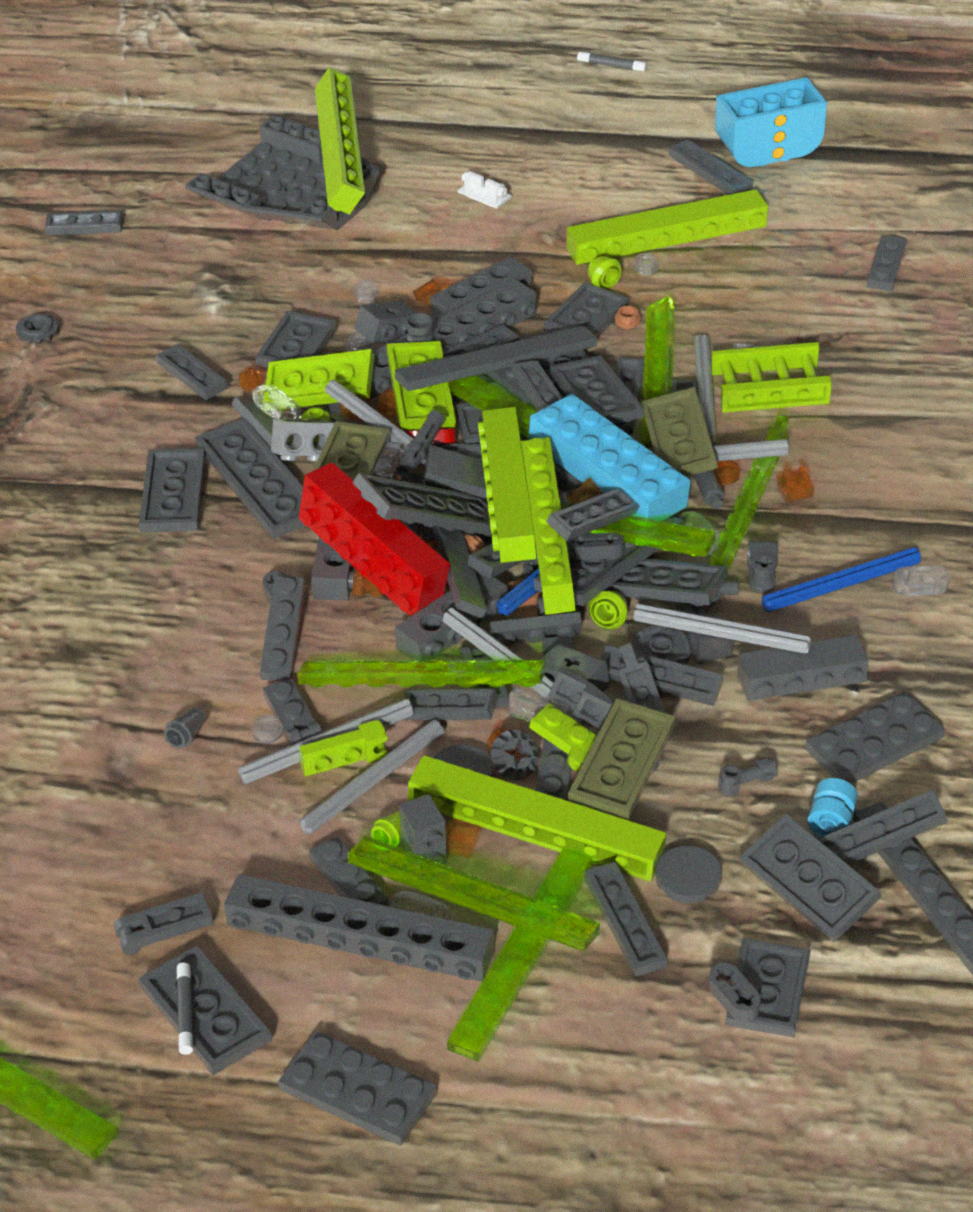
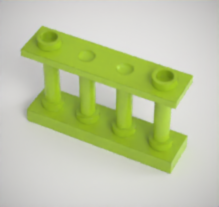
[711,342,832,413]

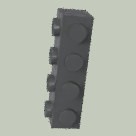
[737,635,869,701]

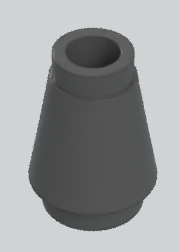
[164,707,206,749]

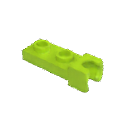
[299,720,388,777]

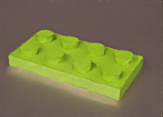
[386,341,456,430]
[263,349,374,411]

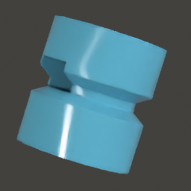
[807,778,858,837]

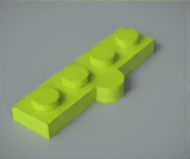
[529,703,597,771]

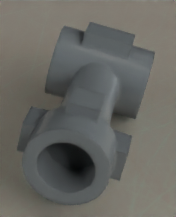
[718,758,778,797]

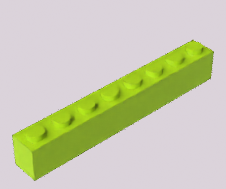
[315,67,365,215]
[567,189,768,265]
[478,407,536,563]
[521,437,576,615]
[408,755,667,882]

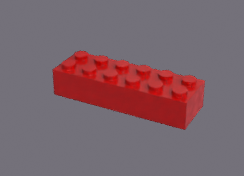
[299,462,450,617]

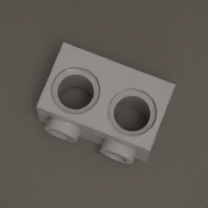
[271,418,334,461]

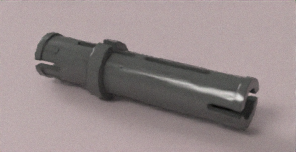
[396,410,445,479]

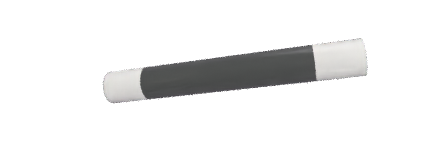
[577,52,647,72]
[177,963,193,1055]

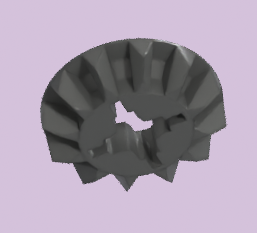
[15,314,58,344]
[491,729,540,780]

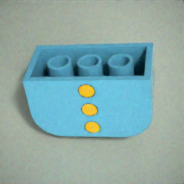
[715,77,827,167]

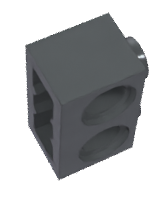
[399,794,447,875]

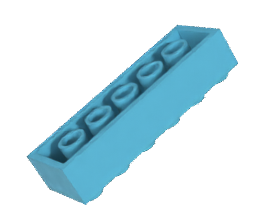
[529,394,691,531]

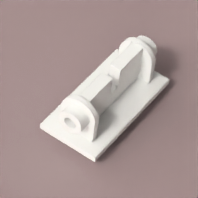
[457,171,512,209]

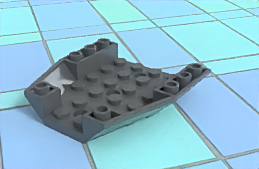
[185,115,379,230]

